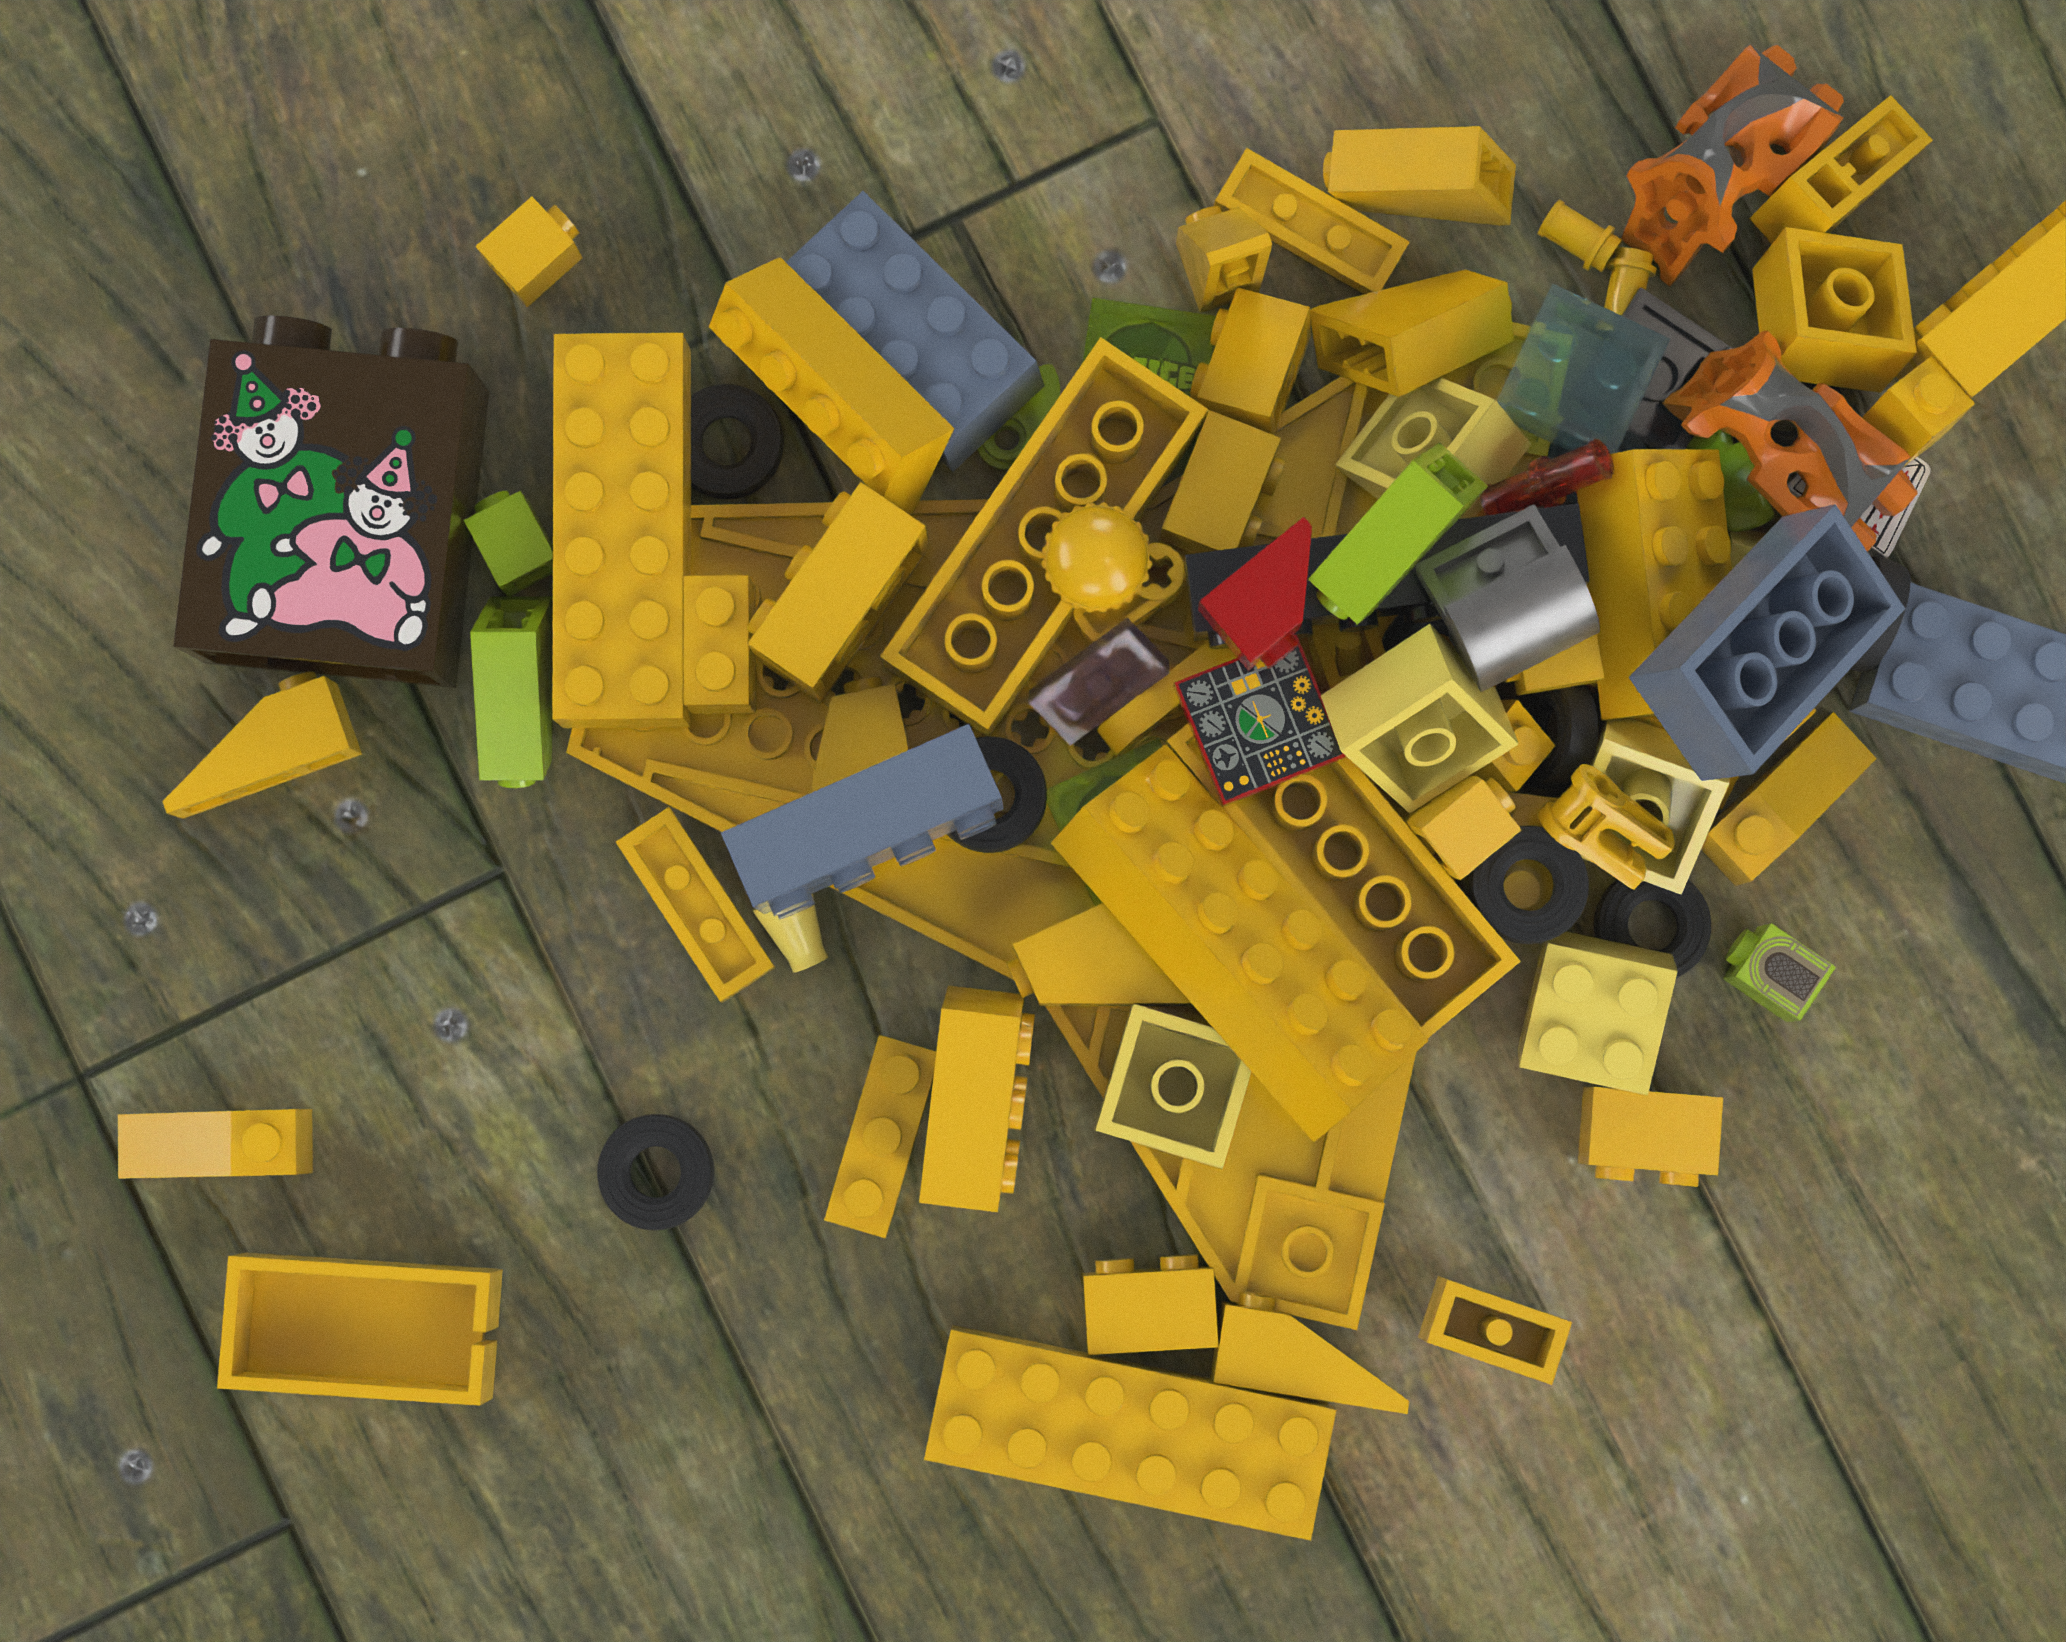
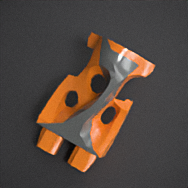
[1621,44,1844,287]
[1662,331,1918,552]

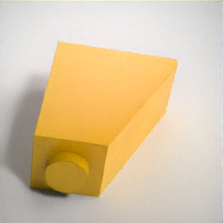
[1323,126,1516,226]
[1310,269,1514,397]
[809,677,910,794]
[1006,903,1193,1006]

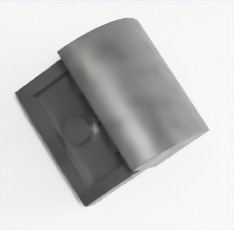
[1415,505,1600,692]

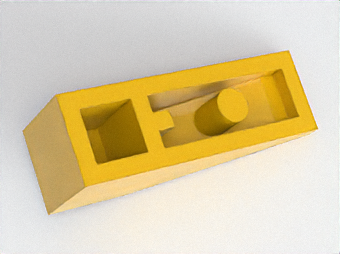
[1749,95,1933,244]
[1176,206,1272,313]
[162,672,362,819]
[1701,712,1877,886]
[118,1109,313,1179]
[1210,1293,1409,1414]

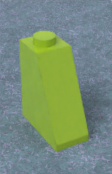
[1308,443,1488,625]
[470,596,553,788]

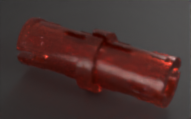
[1480,439,1615,515]

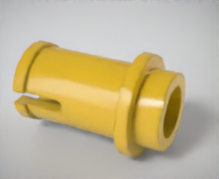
[1537,199,1623,272]
[1599,247,1657,328]

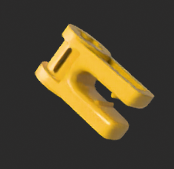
[1073,543,1185,651]
[1537,764,1675,890]

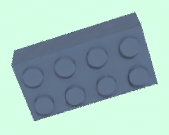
[786,191,1044,472]
[1629,504,1905,781]
[1849,583,2066,784]
[721,724,1004,920]

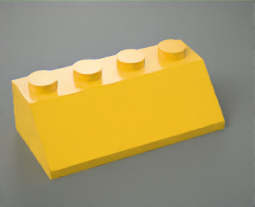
[709,257,955,515]

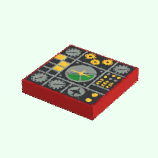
[1173,634,1346,807]

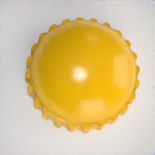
[1042,502,1152,613]

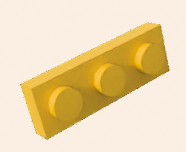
[1214,148,1410,294]
[616,807,776,1003]
[824,1035,936,1239]

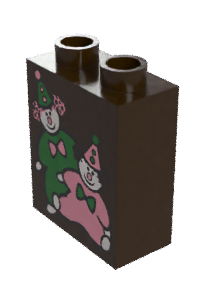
[173,315,490,688]

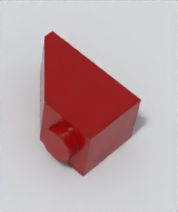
[1198,517,1312,671]

